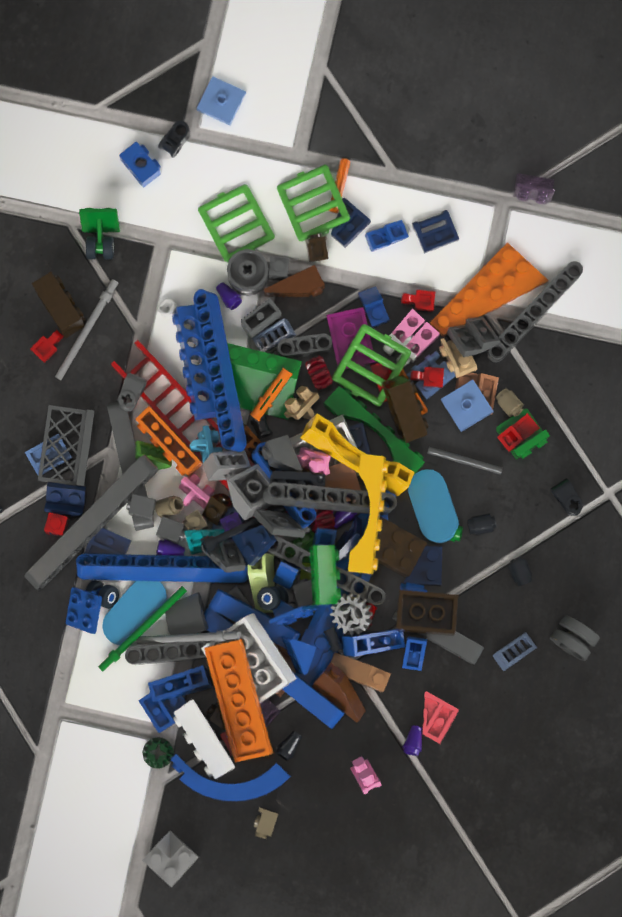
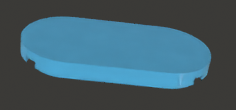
[408,469,459,543]
[102,581,167,645]

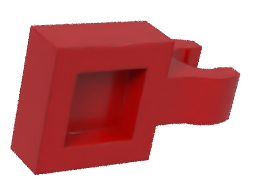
[401,290,435,312]
[30,330,63,363]
[410,367,444,388]

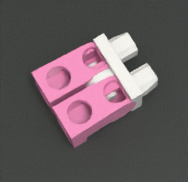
[383,309,440,367]

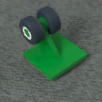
[79,207,120,259]

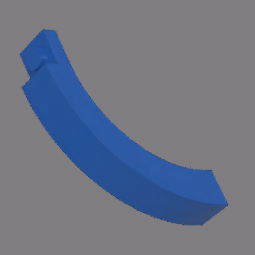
[171,754,290,801]

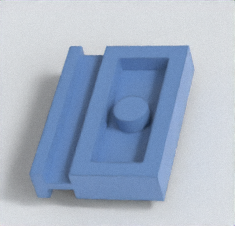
[25,434,72,475]

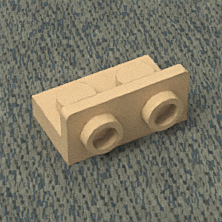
[439,338,477,378]

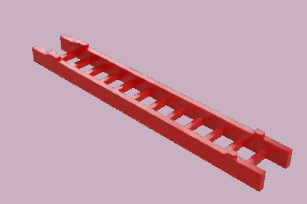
[111,340,306,543]

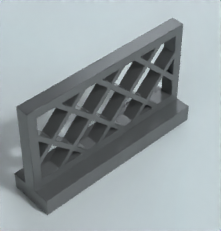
[38,405,95,486]

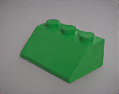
[310,545,341,605]

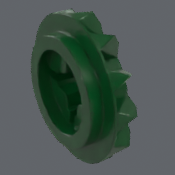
[142,737,174,769]

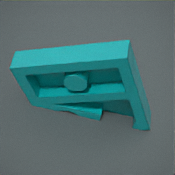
[184,529,225,555]

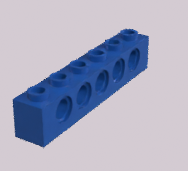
[172,305,216,420]

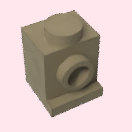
[182,509,209,530]
[254,808,278,839]

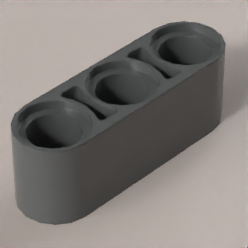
[277,333,332,359]

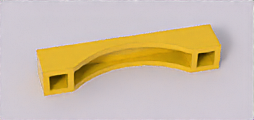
[301,414,414,496]
[348,454,389,574]

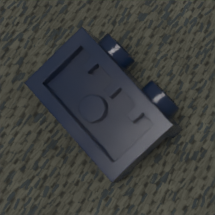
[44,482,86,516]

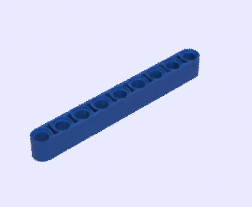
[193,289,247,452]
[76,554,249,583]
[204,607,345,729]

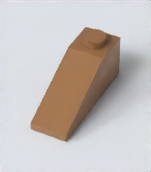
[331,653,390,692]

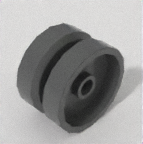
[227,249,269,296]
[550,615,600,661]

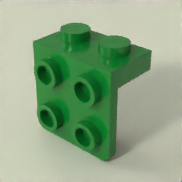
[496,409,550,460]

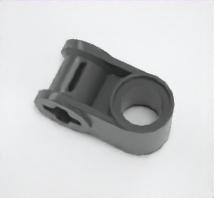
[118,373,147,412]

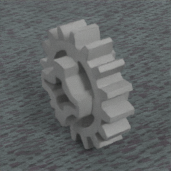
[330,593,373,636]

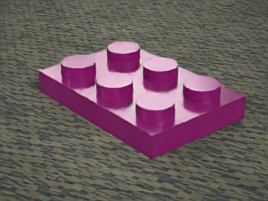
[326,307,376,370]

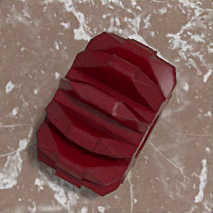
[305,356,333,390]
[308,509,336,533]

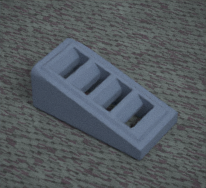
[252,318,296,352]
[493,632,537,671]

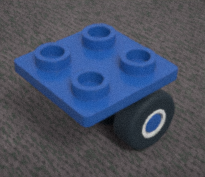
[66,580,119,634]
[257,586,319,626]

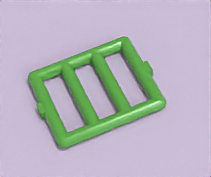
[277,165,350,242]
[198,184,275,262]
[332,324,411,406]

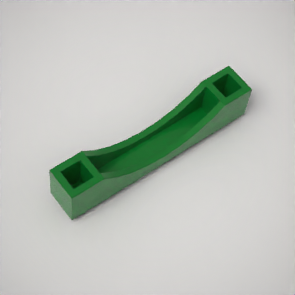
[324,386,425,476]

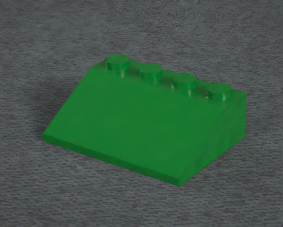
[227,343,302,420]

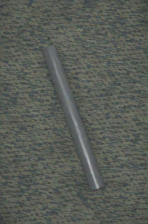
[427,446,503,475]

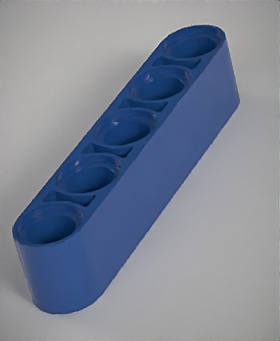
[251,442,316,529]
[209,589,301,649]

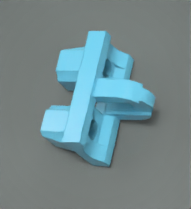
[189,425,222,463]

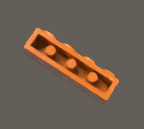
[135,406,203,476]

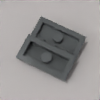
[447,316,500,357]
[165,592,209,635]

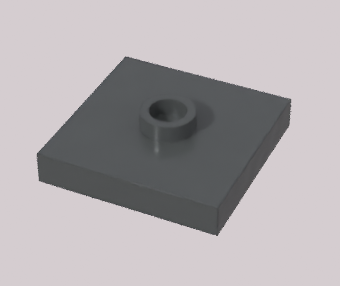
[253,509,306,538]

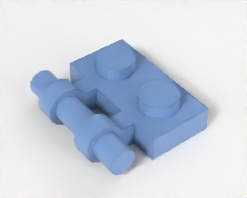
[407,351,456,400]

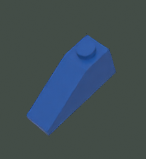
[341,629,405,657]
[148,665,213,702]

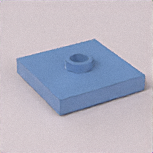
[196,76,246,126]
[441,380,493,432]

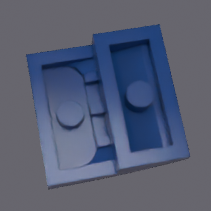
[138,693,187,733]

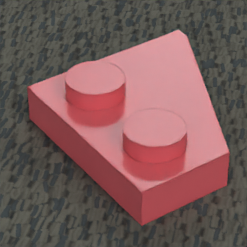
[422,691,459,744]

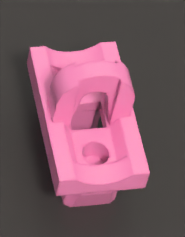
[297,447,331,475]
[178,473,214,509]
[350,757,382,794]

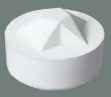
[158,298,178,318]

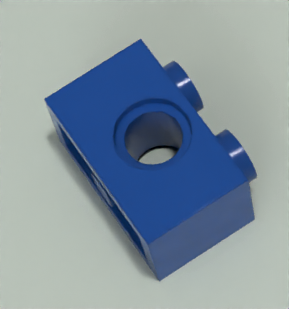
[119,141,161,188]

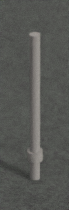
[55,279,118,380]
[136,630,241,644]

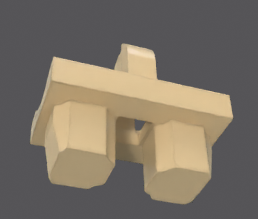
[284,386,320,420]

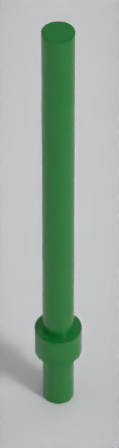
[98,586,187,672]

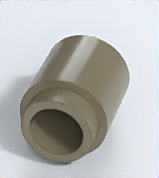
[496,388,524,417]
[155,496,184,518]

